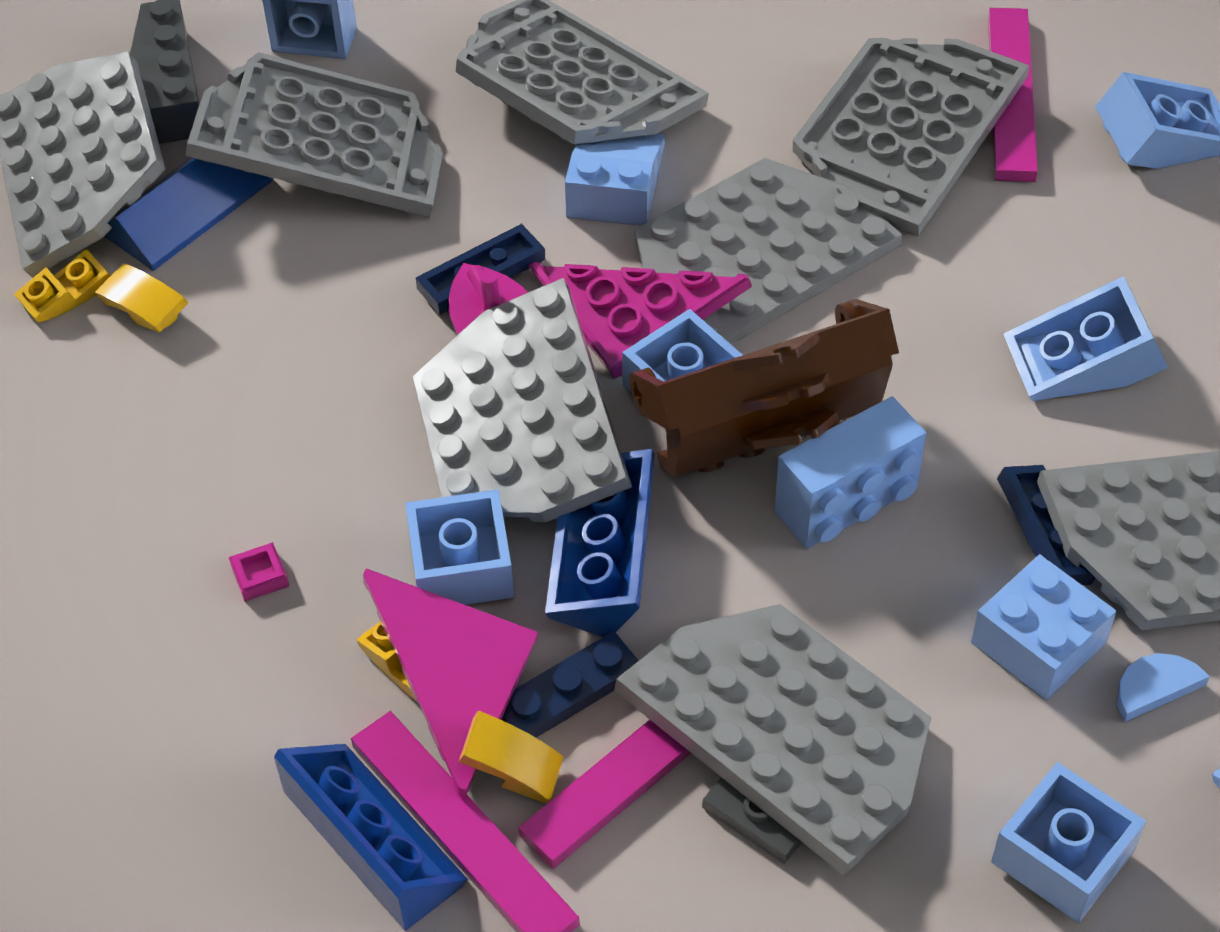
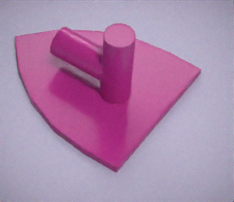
[449,263,528,335]

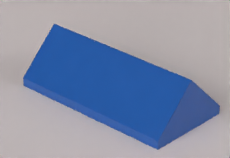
[104,157,274,271]
[545,449,655,637]
[274,744,468,931]

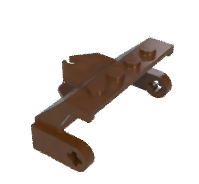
[629,299,899,477]

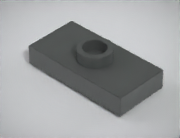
[702,777,802,864]

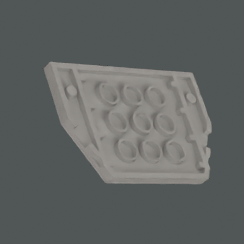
[455,0,709,145]
[793,38,1029,236]
[0,51,166,278]
[185,52,443,217]
[635,158,902,344]
[413,278,632,522]
[1037,451,1220,630]
[614,604,931,875]

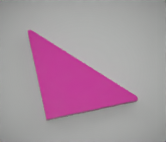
[528,262,752,379]
[363,568,538,798]

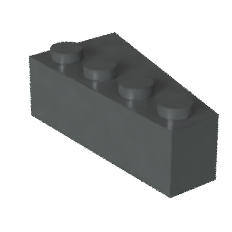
[130,0,200,144]

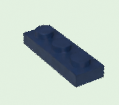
[415,223,546,315]
[997,465,1095,585]
[501,631,639,738]

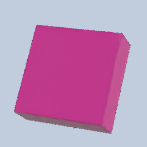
[229,542,289,602]

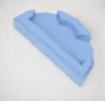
[1117,653,1210,722]

